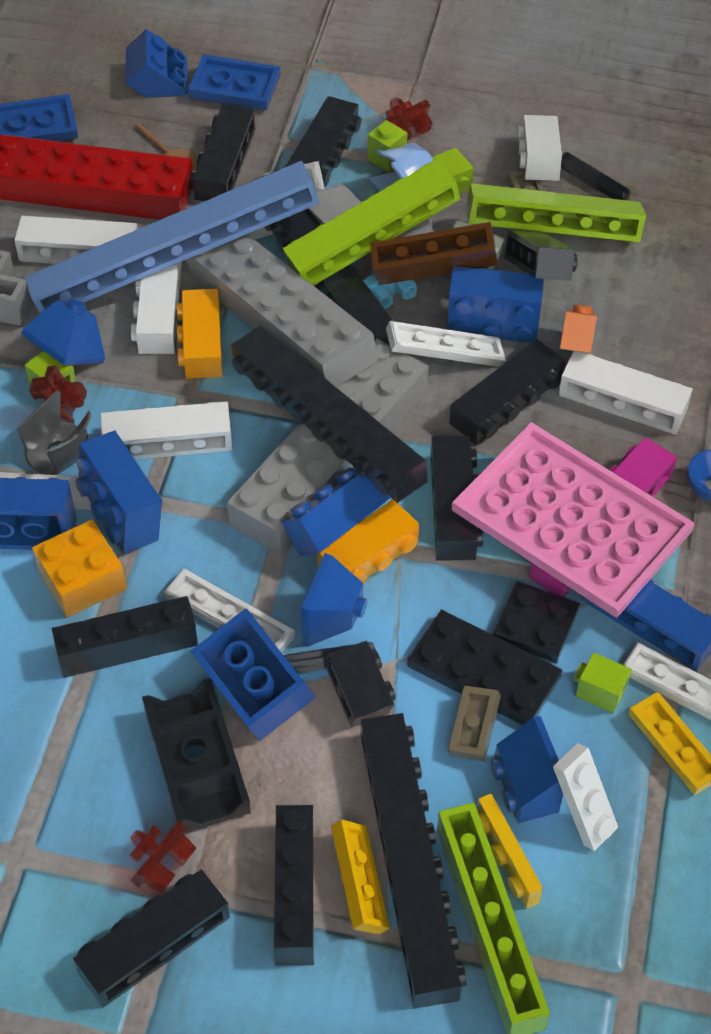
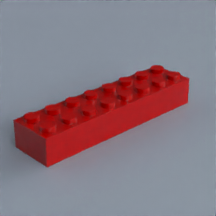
[0,134,193,220]

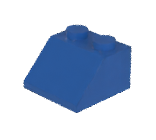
[491,716,563,824]

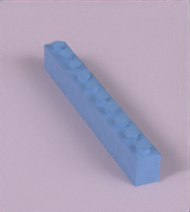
[25,161,320,313]

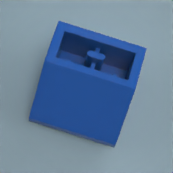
[125,29,188,98]

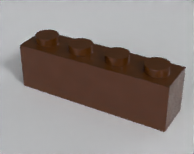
[370,222,498,285]

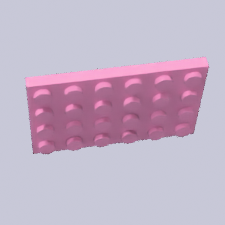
[452,422,695,618]

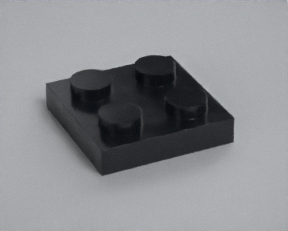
[493,581,580,664]

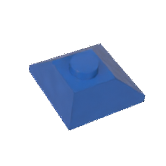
[21,299,105,365]
[301,553,368,647]

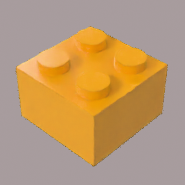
[32,519,127,618]

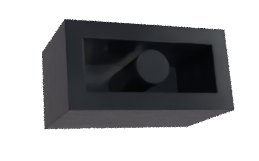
[324,640,396,728]

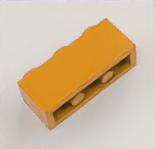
[177,288,223,379]
[317,499,419,583]

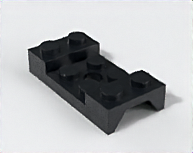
[142,678,251,834]

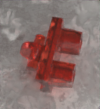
[385,97,433,141]
[29,365,87,424]
[130,821,197,893]

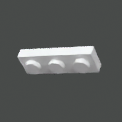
[553,743,618,851]

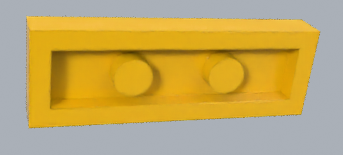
[628,692,711,796]
[477,793,543,909]
[331,819,390,935]

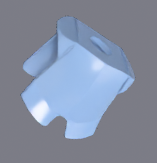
[370,143,433,192]

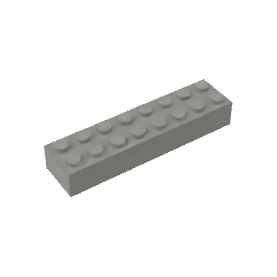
[186,234,378,387]
[227,339,429,556]

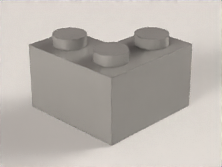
[0,250,31,326]

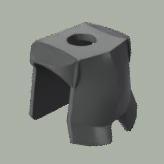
[17,391,91,475]

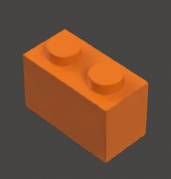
[560,304,597,353]

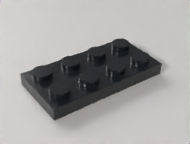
[407,609,563,725]

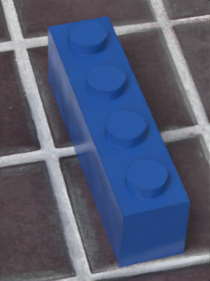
[282,467,390,556]
[582,579,711,672]

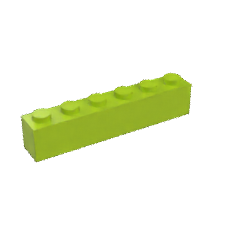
[283,158,461,286]
[466,183,646,242]
[437,802,550,1034]

